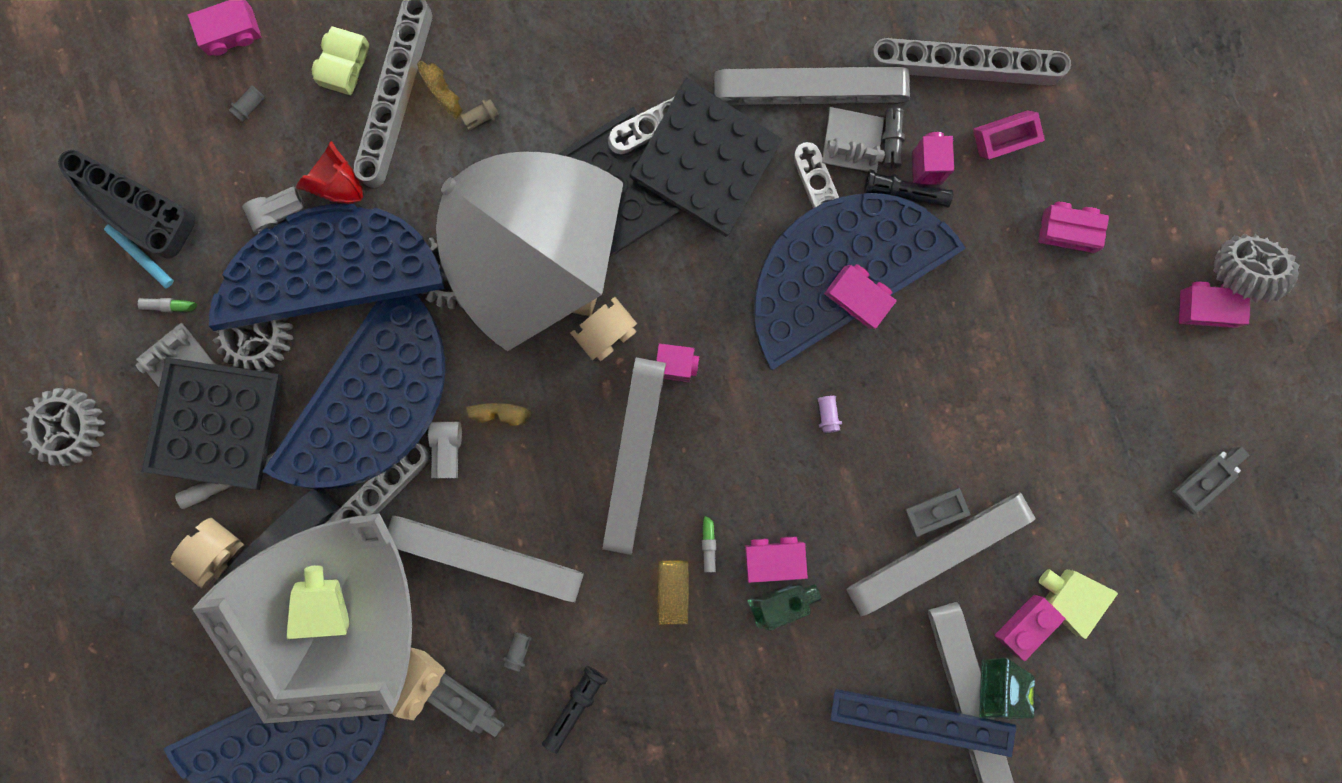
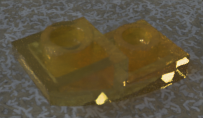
[417,60,463,119]
[466,403,532,427]
[657,561,689,624]

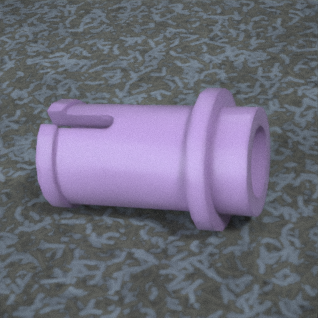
[818,396,842,433]

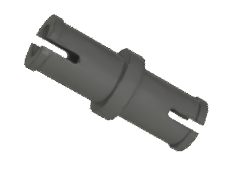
[882,108,905,168]

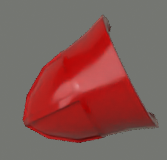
[295,141,363,204]

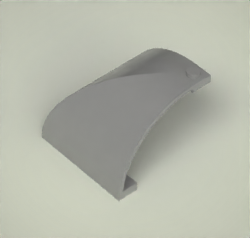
[436,152,623,351]
[193,513,412,723]

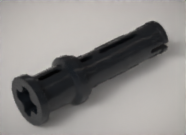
[864,169,953,208]
[542,666,608,754]

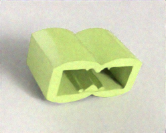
[312,26,369,95]

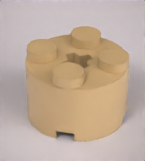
[570,297,637,362]
[170,518,245,589]

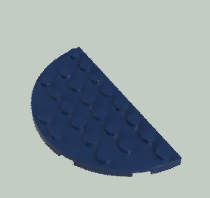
[754,193,966,370]
[209,204,445,331]
[263,294,445,490]
[163,706,389,783]

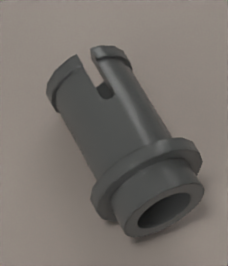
[229,85,266,122]
[503,632,532,672]

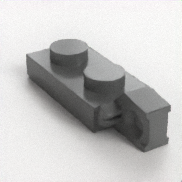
[1172,446,1250,514]
[427,673,505,737]

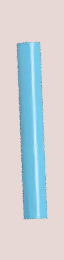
[104,224,174,288]

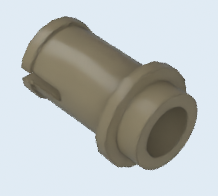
[461,99,499,131]

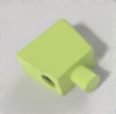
[287,566,349,639]
[1039,569,1118,639]

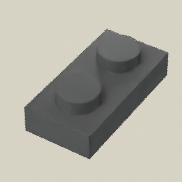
[904,488,971,537]

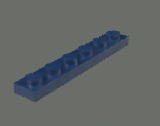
[830,689,1016,757]

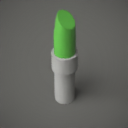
[138,298,197,312]
[702,516,716,572]

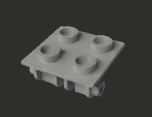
[822,107,885,173]
[136,323,216,387]

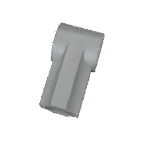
[242,186,306,234]
[428,422,462,478]

